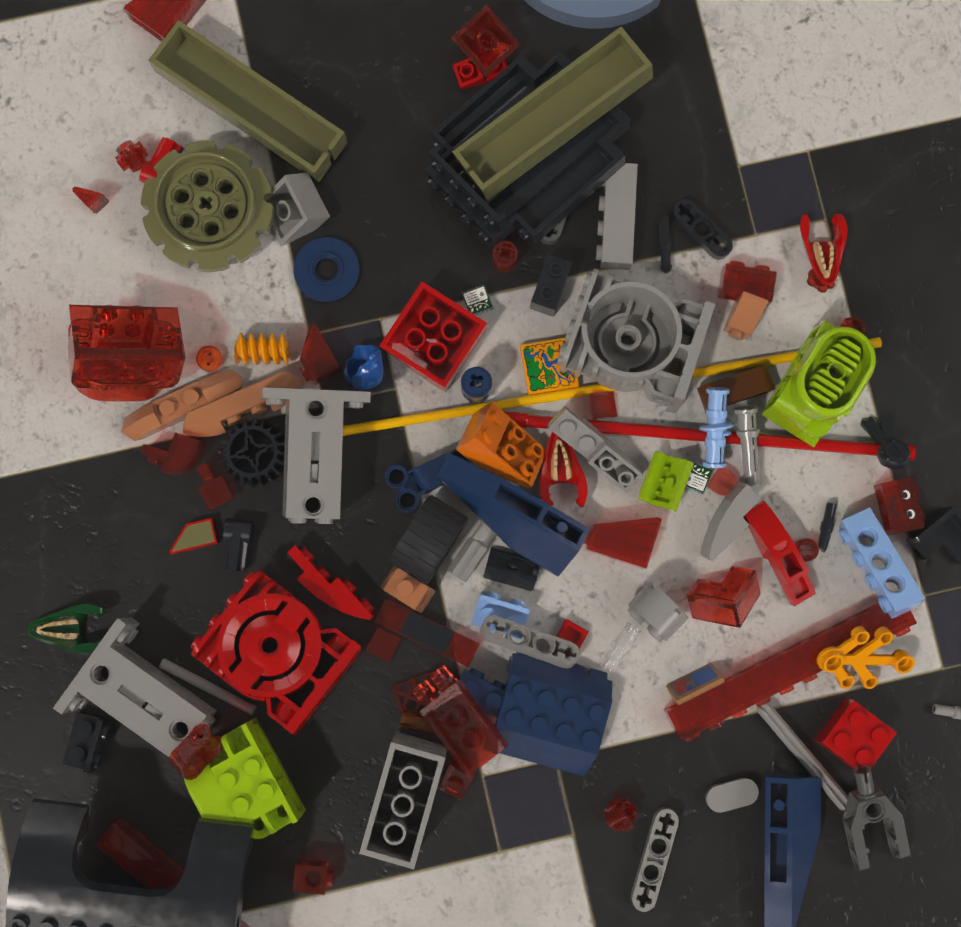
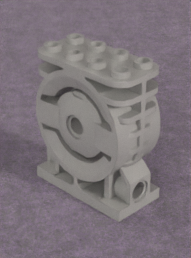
[556,268,716,414]

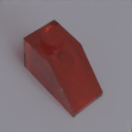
[299,322,342,386]

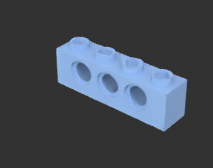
[838,507,925,619]

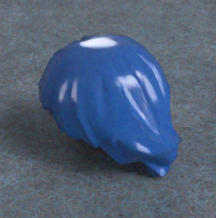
[344,344,384,391]

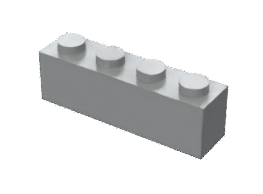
[596,163,638,270]

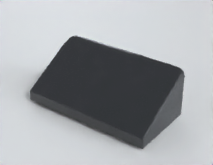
[483,547,540,591]

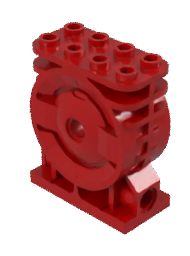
[190,570,361,736]

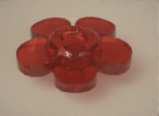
[806,269,835,293]

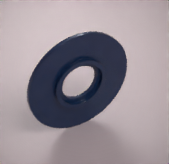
[294,237,360,302]

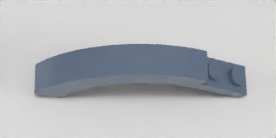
[524,0,660,29]

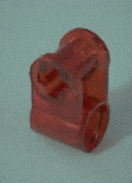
[169,723,223,780]

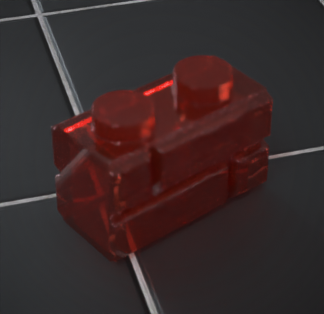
[717,261,777,306]

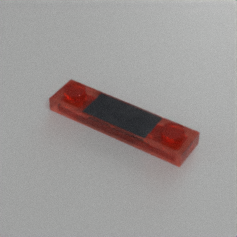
[374,598,480,667]

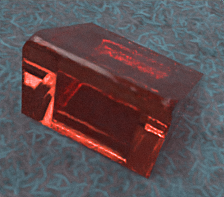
[72,186,109,214]
[588,391,617,420]

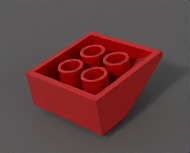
[379,282,487,393]

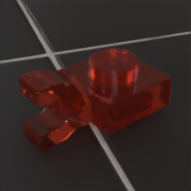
[196,463,234,510]

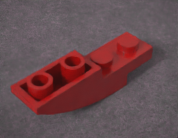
[743,501,816,606]
[287,545,375,620]

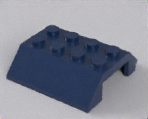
[484,651,612,776]

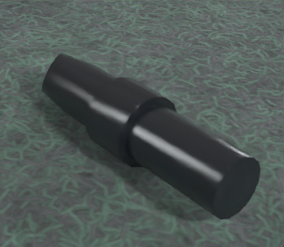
[818,503,837,553]

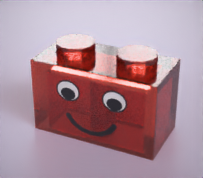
[874,477,925,535]

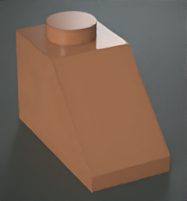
[723,291,768,341]

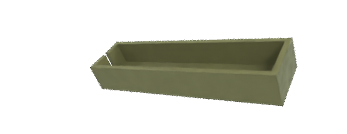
[148,20,348,183]
[452,27,653,201]

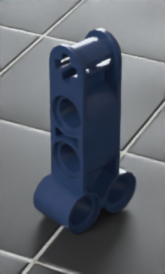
[385,449,471,514]

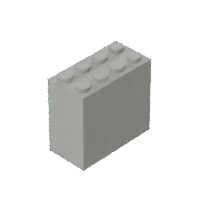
[359,732,448,870]

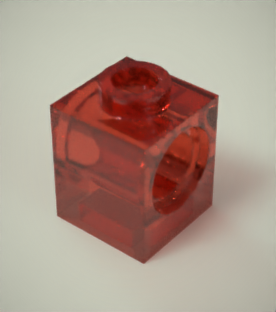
[293,859,334,895]

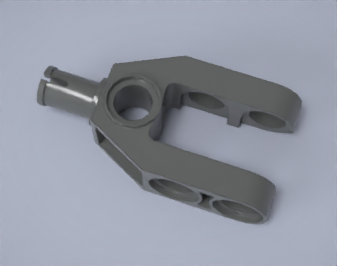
[842,765,910,871]

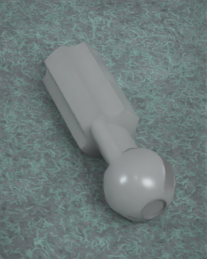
[447,519,496,583]

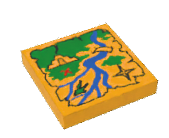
[520,337,579,395]

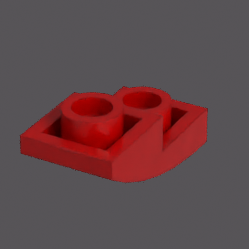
[452,49,508,89]

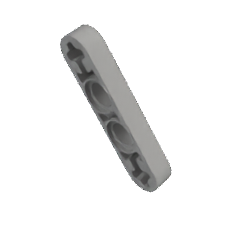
[480,615,580,668]
[631,807,679,912]

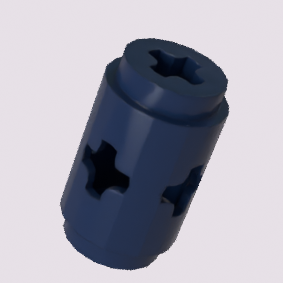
[461,367,492,404]

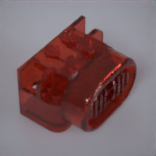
[68,304,186,402]

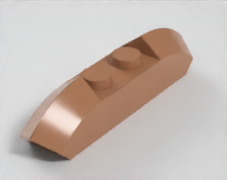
[121,369,242,441]
[183,371,304,437]

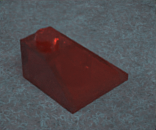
[451,5,520,77]

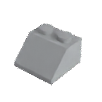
[266,173,330,246]

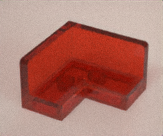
[687,566,761,628]

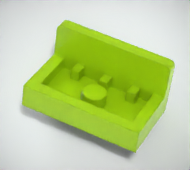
[638,451,694,512]

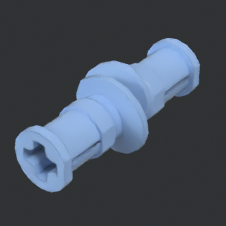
[699,387,733,468]

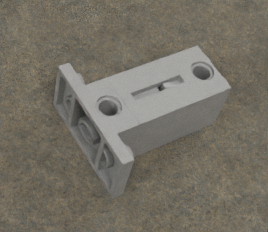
[260,387,371,524]
[53,617,217,761]

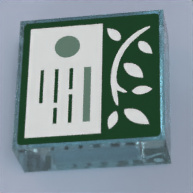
[461,284,494,316]
[685,461,713,495]

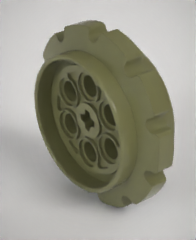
[141,141,274,272]

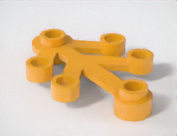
[817,626,915,689]

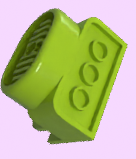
[761,320,876,447]
[183,718,306,839]

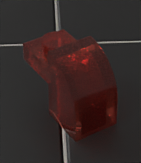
[140,432,205,475]

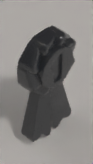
[860,416,911,470]

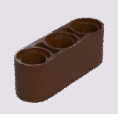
[697,365,776,413]

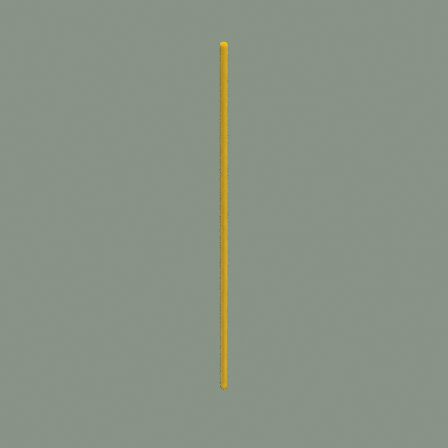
[343,337,882,436]

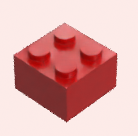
[814,697,897,773]

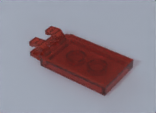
[412,665,509,777]

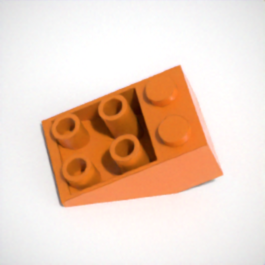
[456,402,546,489]

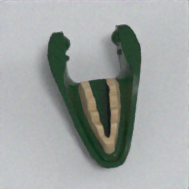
[27,604,107,653]

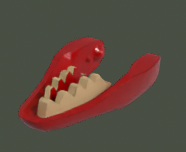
[800,213,848,285]
[539,432,588,508]

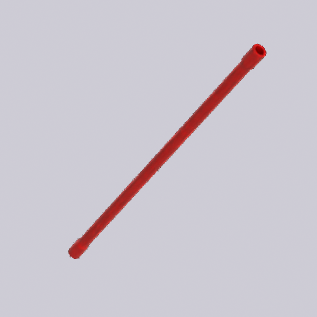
[504,411,916,460]

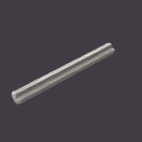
[757,701,848,810]

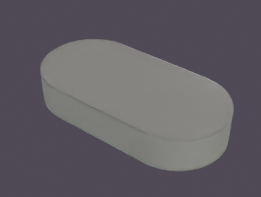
[705,777,759,813]

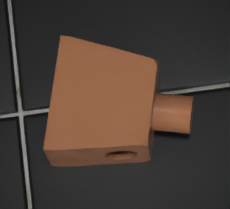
[380,565,436,613]

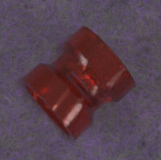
[492,241,518,272]

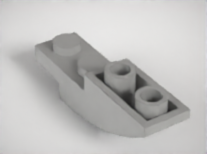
[547,406,643,493]

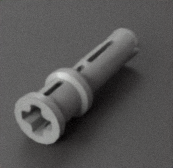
[734,406,761,486]

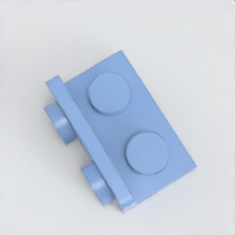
[471,591,530,640]

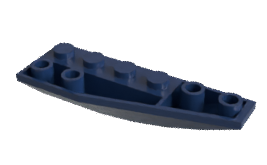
[436,453,590,577]
[764,774,821,927]

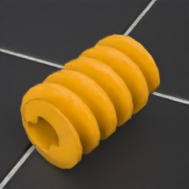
[234,333,290,365]

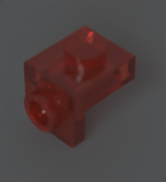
[438,751,479,800]

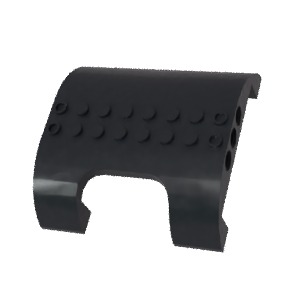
[5,798,254,927]

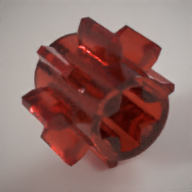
[115,140,148,172]
[604,797,638,832]

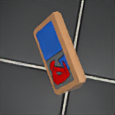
[666,663,725,705]

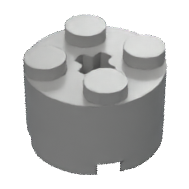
[627,582,688,643]

